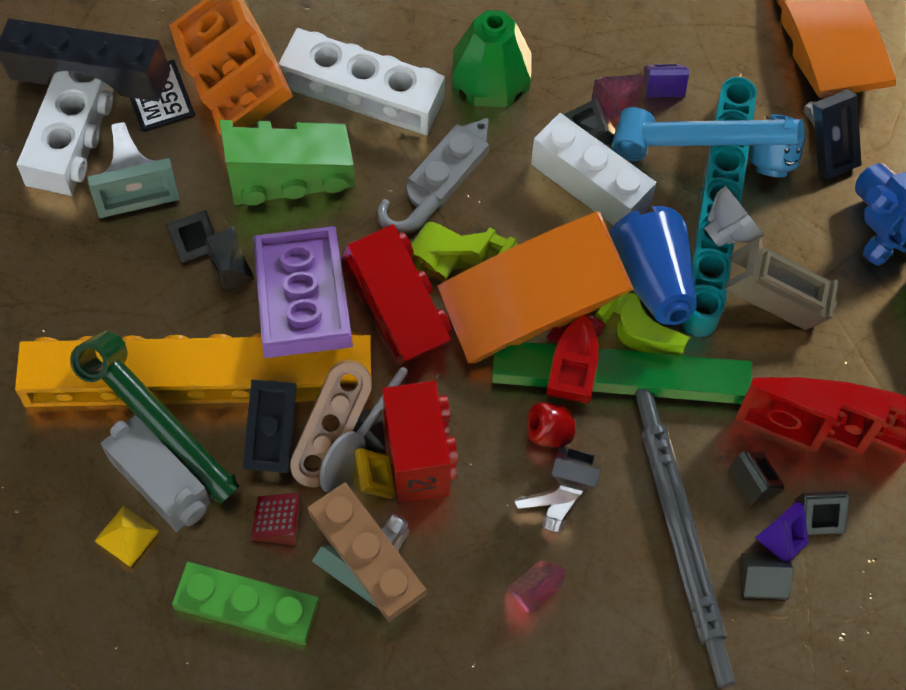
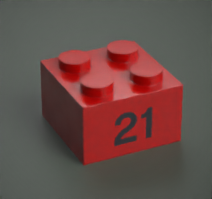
[382,380,458,504]

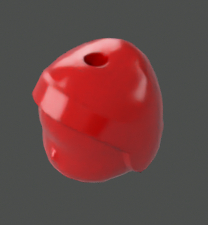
[527,402,576,448]

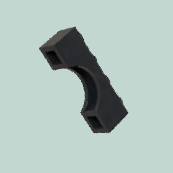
[0,18,171,102]

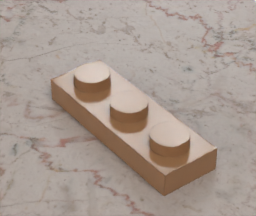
[307,482,427,622]

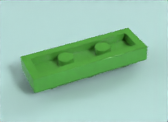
[172,561,319,645]

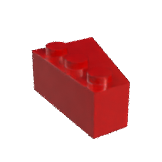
[340,224,452,367]

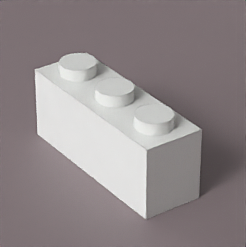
[531,113,657,226]

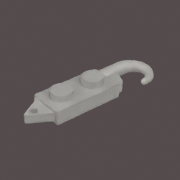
[377,118,489,235]

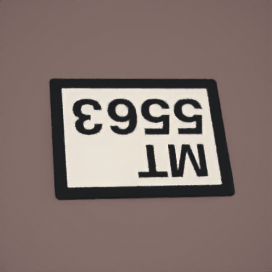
[130,60,195,131]

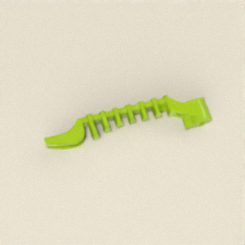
[411,222,690,355]

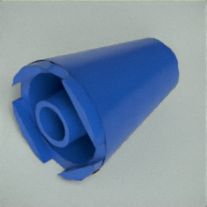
[609,206,697,325]

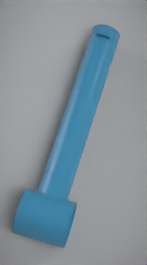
[611,107,804,161]

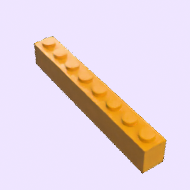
[15,331,372,407]

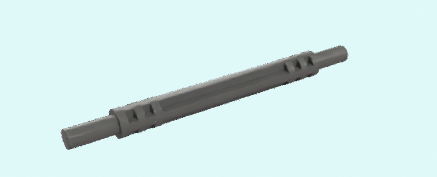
[635,389,736,688]

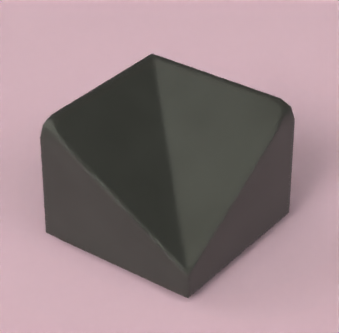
[205,227,254,291]

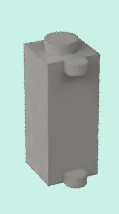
[100,415,210,532]

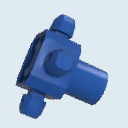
[855,163,906,266]

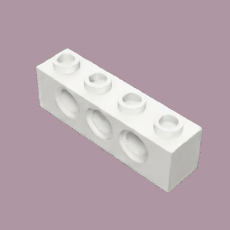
[278,28,445,136]
[16,71,114,196]

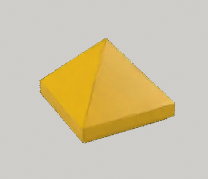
[353,448,395,499]
[95,506,159,568]

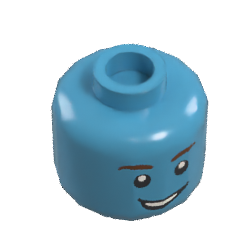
[748,114,806,177]

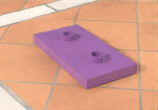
[253,226,353,358]

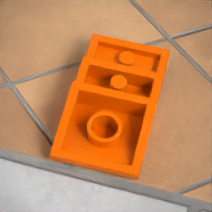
[169,0,293,136]
[776,0,897,98]
[437,211,634,363]

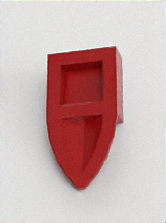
[546,315,599,404]

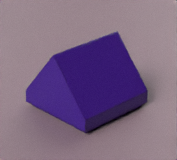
[644,64,689,98]
[755,502,808,562]

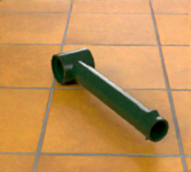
[70,331,240,504]

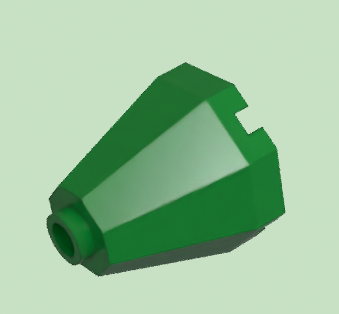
[452,10,531,107]

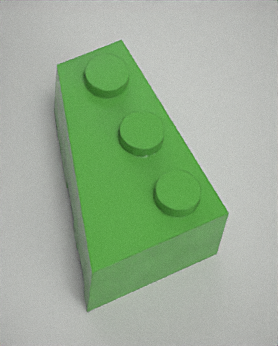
[219,120,355,205]

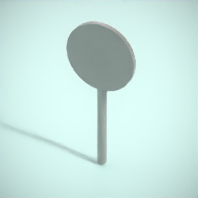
[320,367,407,493]

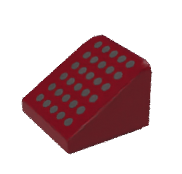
[251,493,303,546]

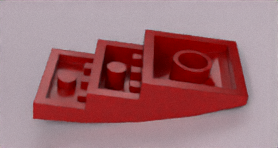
[735,377,906,455]

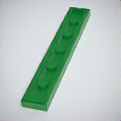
[492,342,752,404]

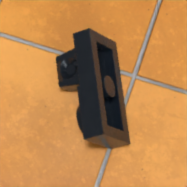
[243,380,298,473]

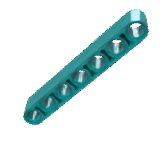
[681,77,757,337]

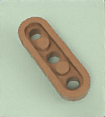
[290,359,372,487]

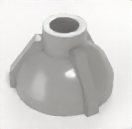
[704,186,764,248]

